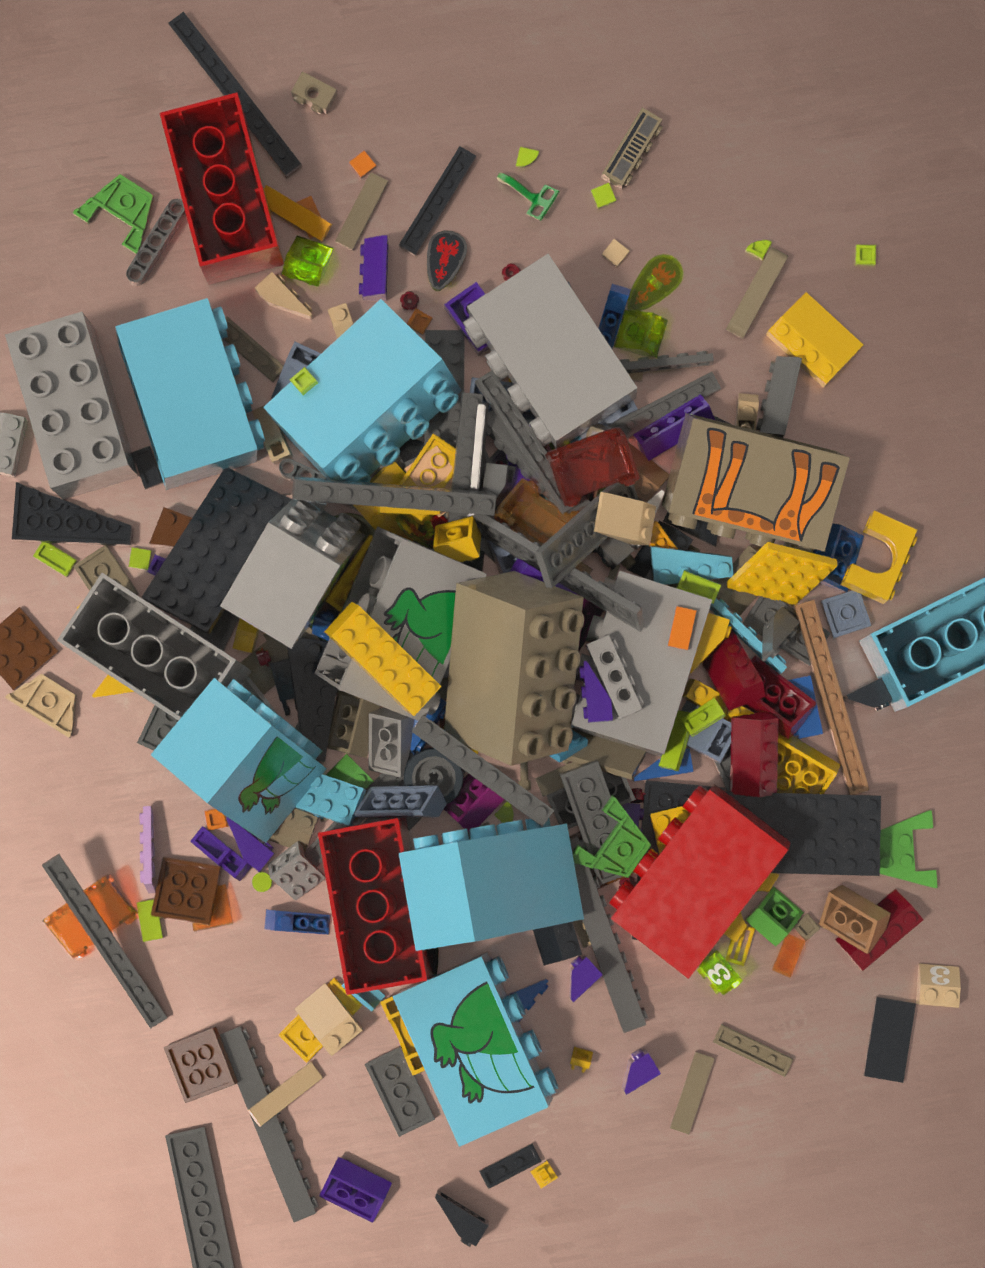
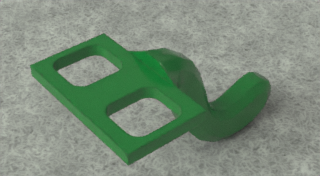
[497,173,560,221]

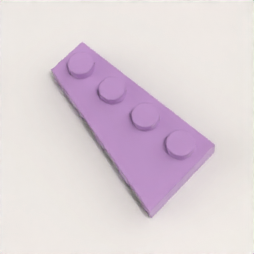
[139,806,156,893]

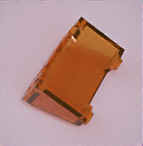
[494,478,580,546]
[42,874,138,960]

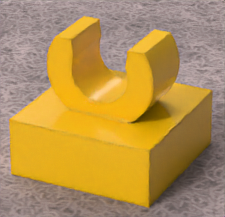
[570,1046,593,1073]
[530,1160,558,1188]

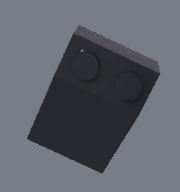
[435,1189,489,1247]

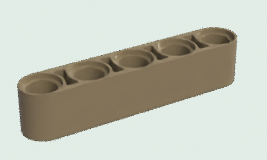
[726,246,788,339]

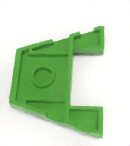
[73,174,154,254]
[572,795,651,878]
[880,810,938,888]

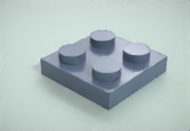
[821,590,872,638]

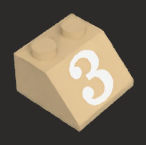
[916,963,961,1008]

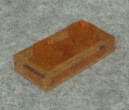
[771,934,805,978]

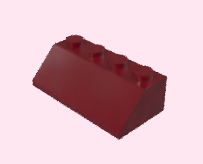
[702,628,765,711]
[745,655,817,739]
[730,712,778,797]
[835,889,924,971]

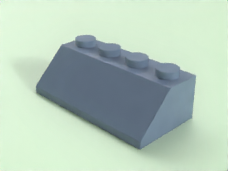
[354,786,447,818]

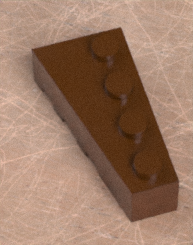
[149,507,192,549]

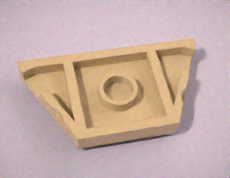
[5,674,76,738]

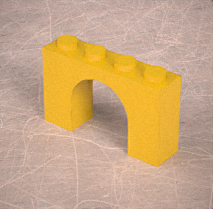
[840,510,918,604]

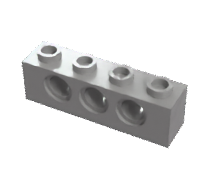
[586,635,644,720]

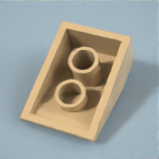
[594,492,656,545]
[295,983,363,1056]

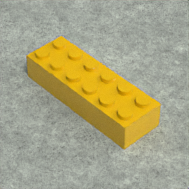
[324,602,441,716]

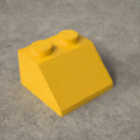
[433,516,481,562]

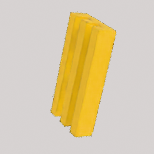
[724,926,755,966]

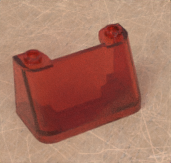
[545,427,640,507]

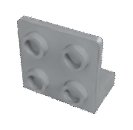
[268,841,325,900]

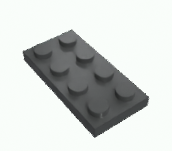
[742,596,831,666]
[365,1046,435,1137]

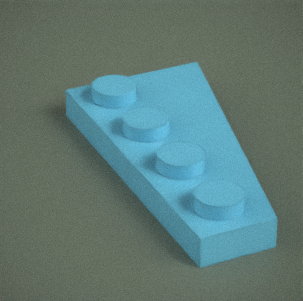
[650,545,733,585]

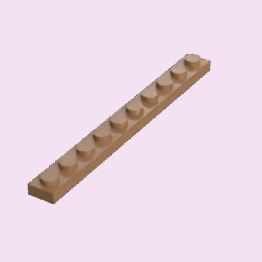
[794,600,869,795]

